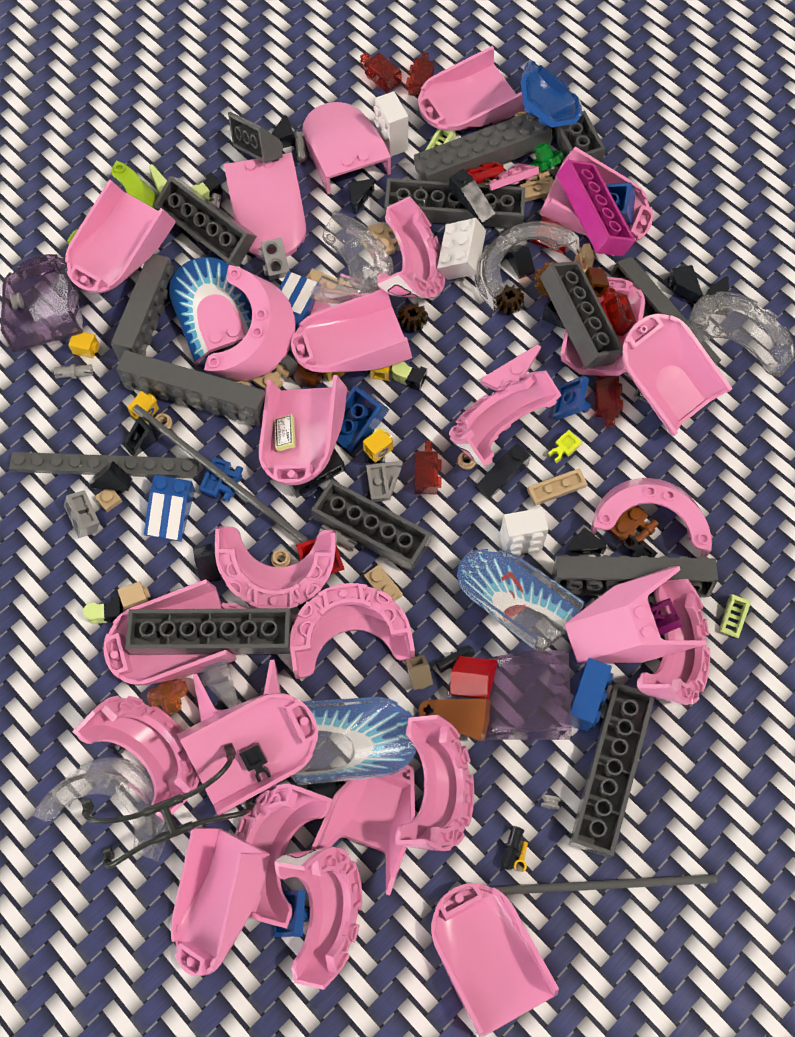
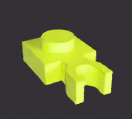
[548,430,582,463]

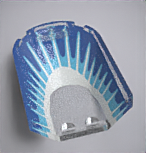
[457,549,584,653]
[295,697,417,785]

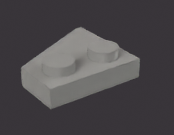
[366,460,402,502]

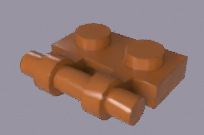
[608,506,659,551]

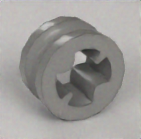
[10,293,24,310]
[541,795,561,810]

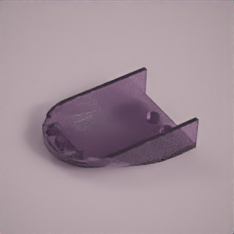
[0,254,83,352]
[446,650,572,740]

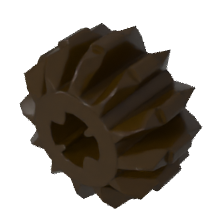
[494,284,524,315]
[398,301,428,333]

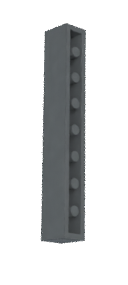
[610,257,721,366]

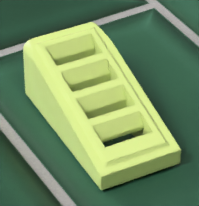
[425,129,456,150]
[149,164,167,194]
[719,594,751,638]

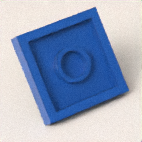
[552,376,591,420]
[274,890,310,937]

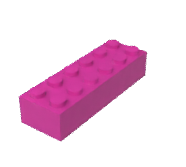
[557,159,636,256]

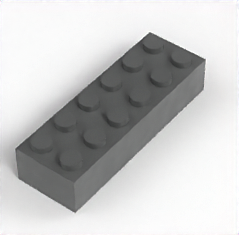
[153,176,257,266]
[111,254,174,362]
[540,261,623,369]
[311,479,432,573]

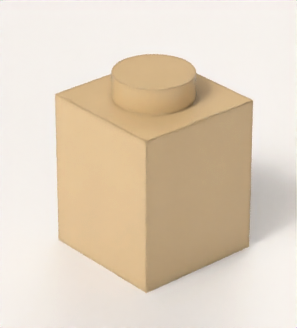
[118,581,151,610]

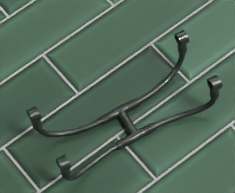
[81,743,255,869]

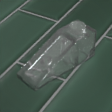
[201,660,240,709]

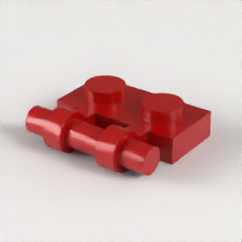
[466,162,504,184]

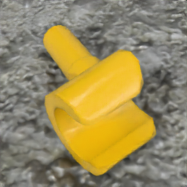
[513,841,528,872]

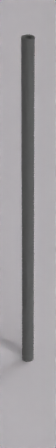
[133,404,309,543]
[491,874,717,895]

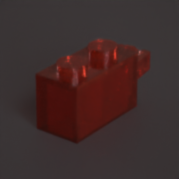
[360,52,402,93]
[406,52,434,97]
[600,287,637,336]
[594,376,623,428]
[415,441,442,495]

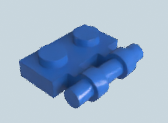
[199,457,243,502]

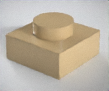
[579,243,594,269]
[95,489,123,512]

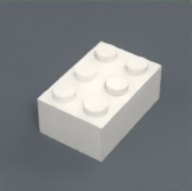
[374,91,408,157]
[437,218,486,280]
[499,508,549,558]

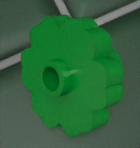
[530,142,564,172]

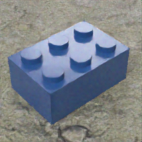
[565,658,614,732]

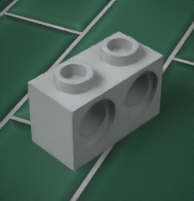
[258,237,290,281]
[64,490,99,538]

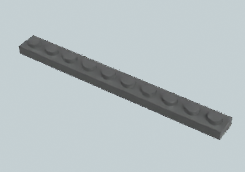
[9,452,199,479]

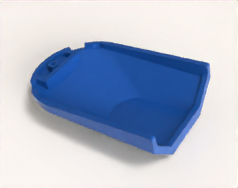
[520,60,582,127]

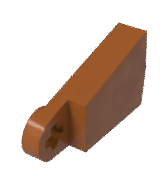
[419,699,491,741]

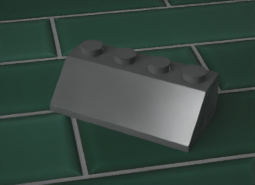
[228,112,283,163]

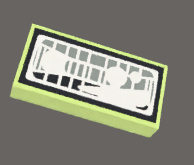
[274,414,296,452]

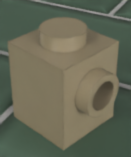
[405,655,433,690]

